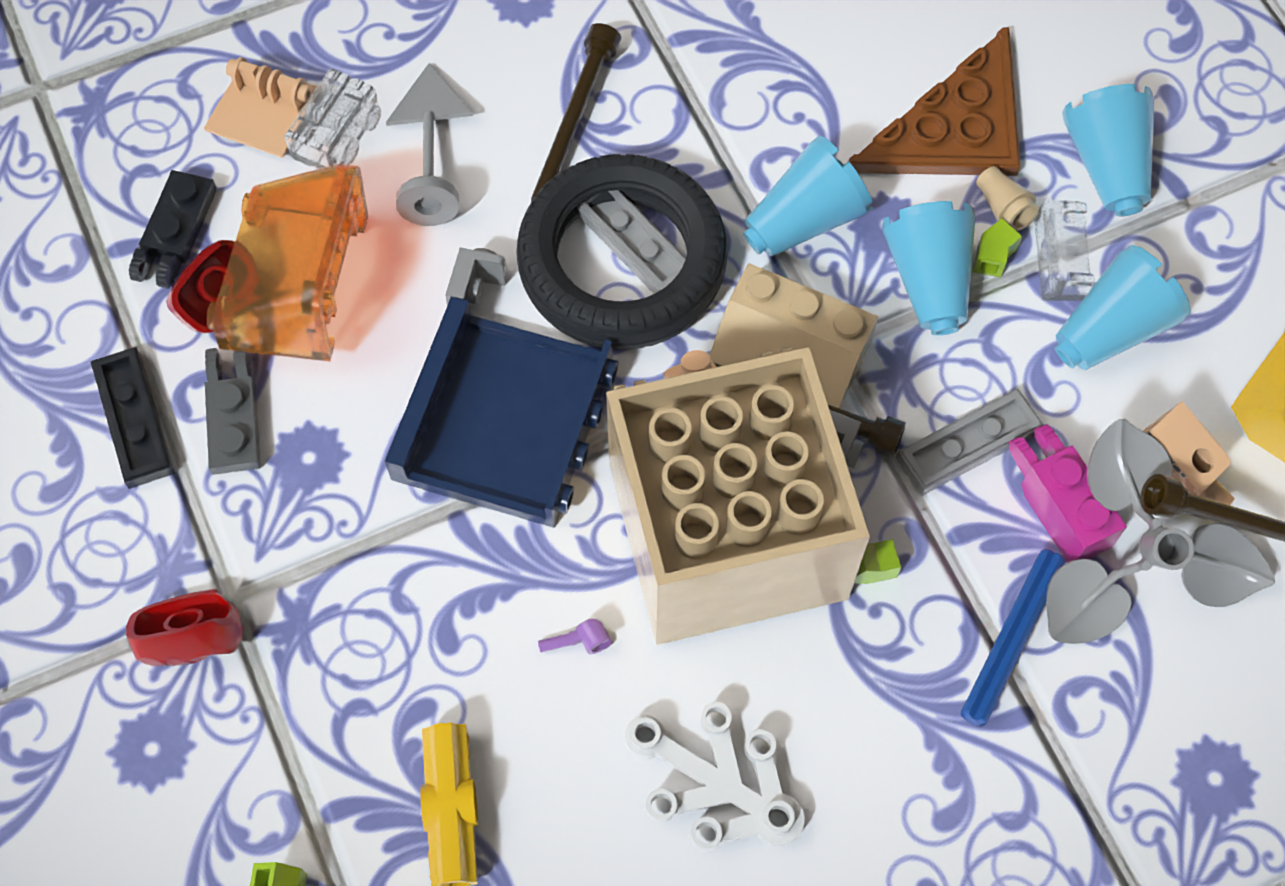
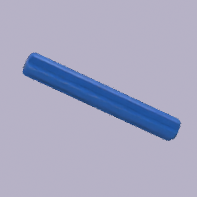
[961,549,1065,727]

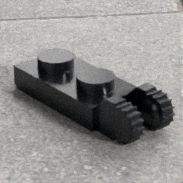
[128,170,217,289]

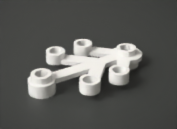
[625,702,805,852]

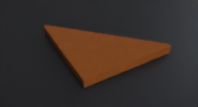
[848,27,1020,176]

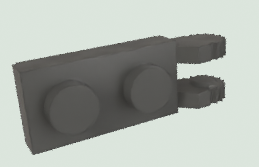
[204,344,261,475]

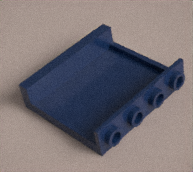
[384,297,619,528]

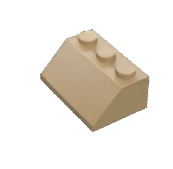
[709,263,878,408]

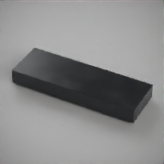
[90,347,176,489]

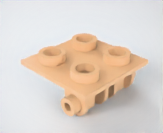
[204,57,322,158]

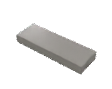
[576,190,686,294]
[896,388,1044,496]

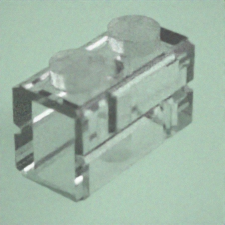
[284,68,381,177]

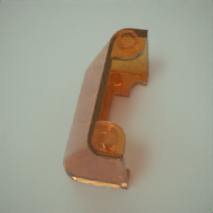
[207,164,369,362]

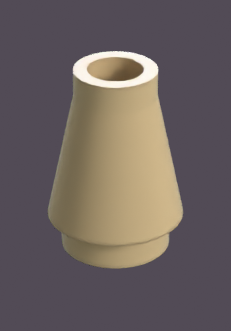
[976,166,1039,231]

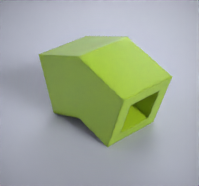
[973,218,1022,278]
[854,539,901,584]
[250,862,307,886]

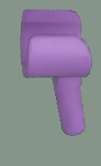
[538,618,612,655]

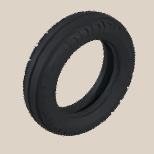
[516,154,728,350]

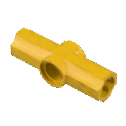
[420,722,478,886]

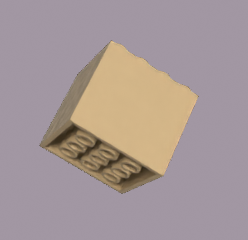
[606,347,870,645]

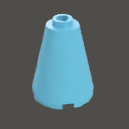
[1062,84,1154,217]
[743,136,873,257]
[882,201,976,336]
[1055,245,1191,370]

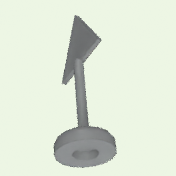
[386,63,473,226]

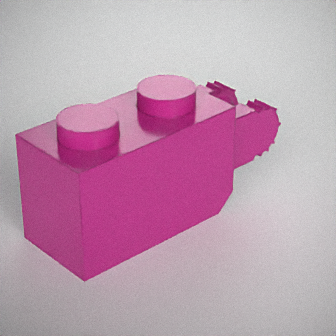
[1009,424,1127,562]

